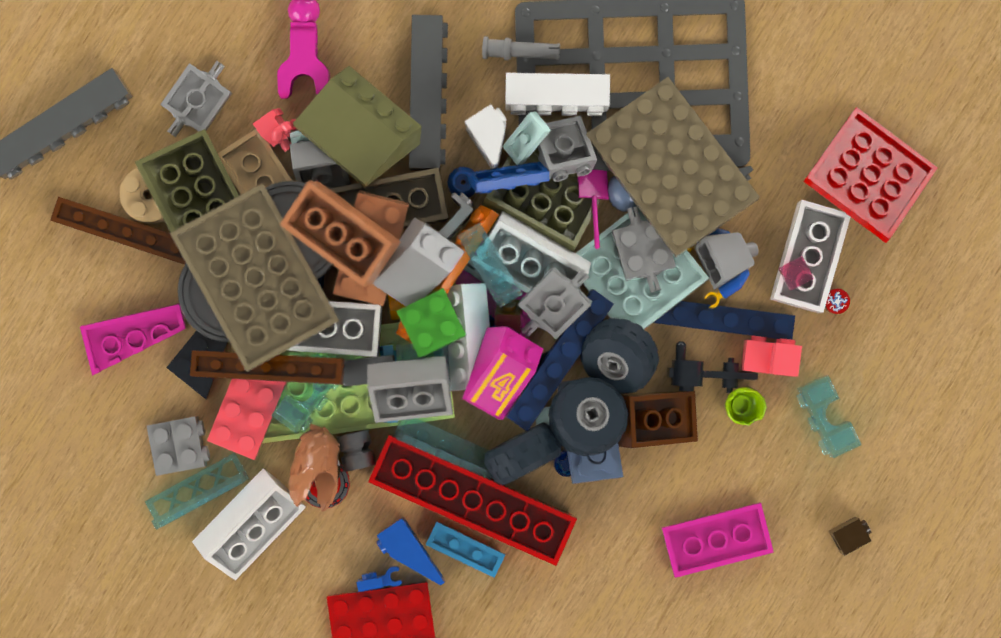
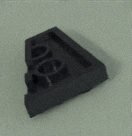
[166,331,228,399]

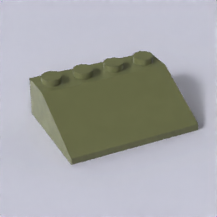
[293,66,421,187]
[135,129,239,233]
[482,148,601,252]

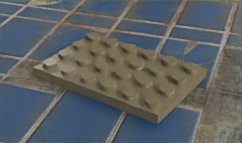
[586,77,760,258]
[170,183,339,372]

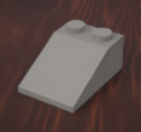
[373,218,465,306]

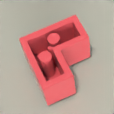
[741,336,802,377]

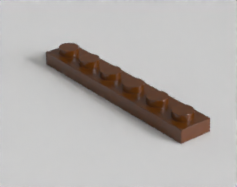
[50,196,186,265]
[190,350,345,385]

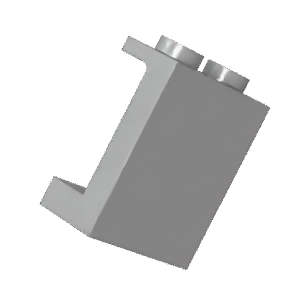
[438,192,474,241]

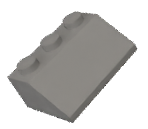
[367,356,453,423]

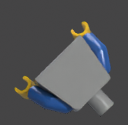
[687,228,759,309]

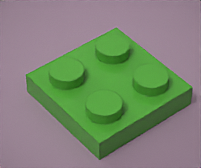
[397,288,467,358]

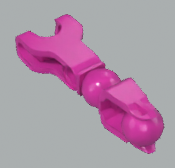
[277,0,330,99]

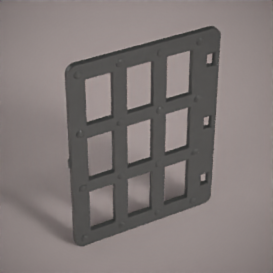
[515,0,750,171]

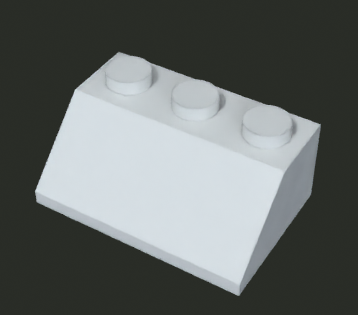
[465,105,507,169]

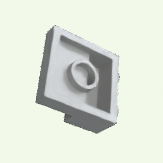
[537,116,597,182]
[147,416,210,476]

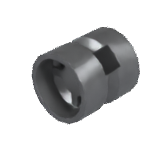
[336,430,376,472]

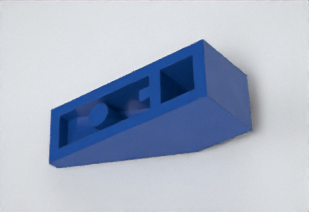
[376,517,445,586]

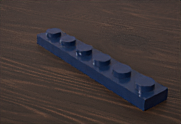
[505,289,614,431]
[653,301,795,340]

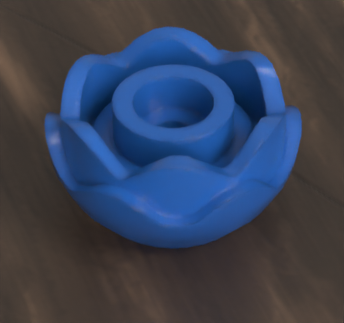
[447,167,476,198]

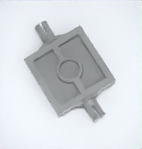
[160,60,232,137]
[612,207,676,293]
[518,267,592,339]

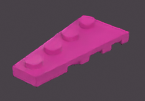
[80,303,187,376]

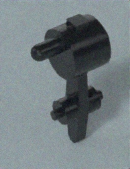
[667,341,758,393]

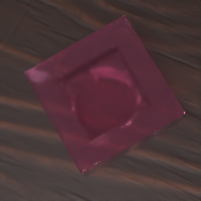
[778,256,814,291]

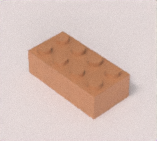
[280,181,401,287]
[333,191,409,306]

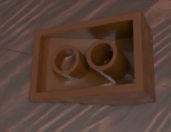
[618,391,698,448]

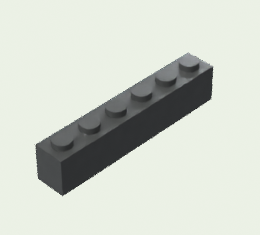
[409,15,448,171]
[0,68,133,180]

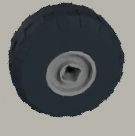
[580,318,659,394]
[548,377,628,456]
[484,422,562,485]

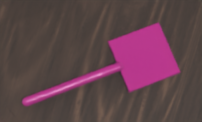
[577,170,609,249]

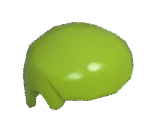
[725,387,767,426]

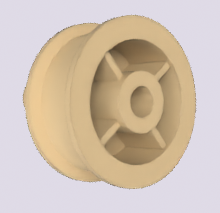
[119,168,164,224]

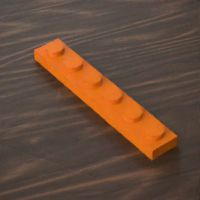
[396,204,499,344]

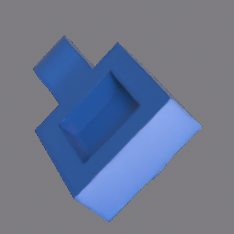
[356,566,402,592]

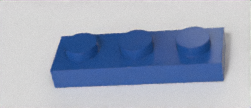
[468,162,549,193]

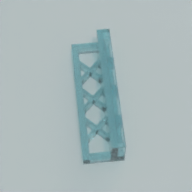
[394,418,491,480]
[145,453,249,530]

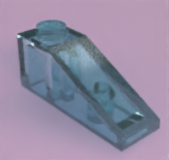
[458,223,523,307]

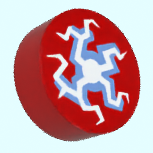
[825,289,850,314]

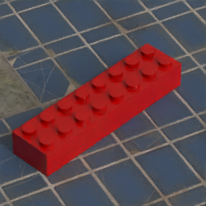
[368,434,577,566]

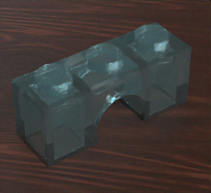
[271,353,340,434]
[796,375,862,458]

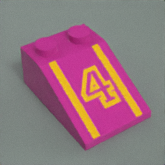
[462,327,543,420]

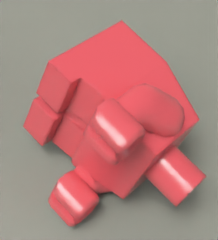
[253,108,296,152]

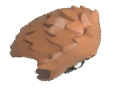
[288,424,341,511]

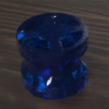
[554,450,571,477]

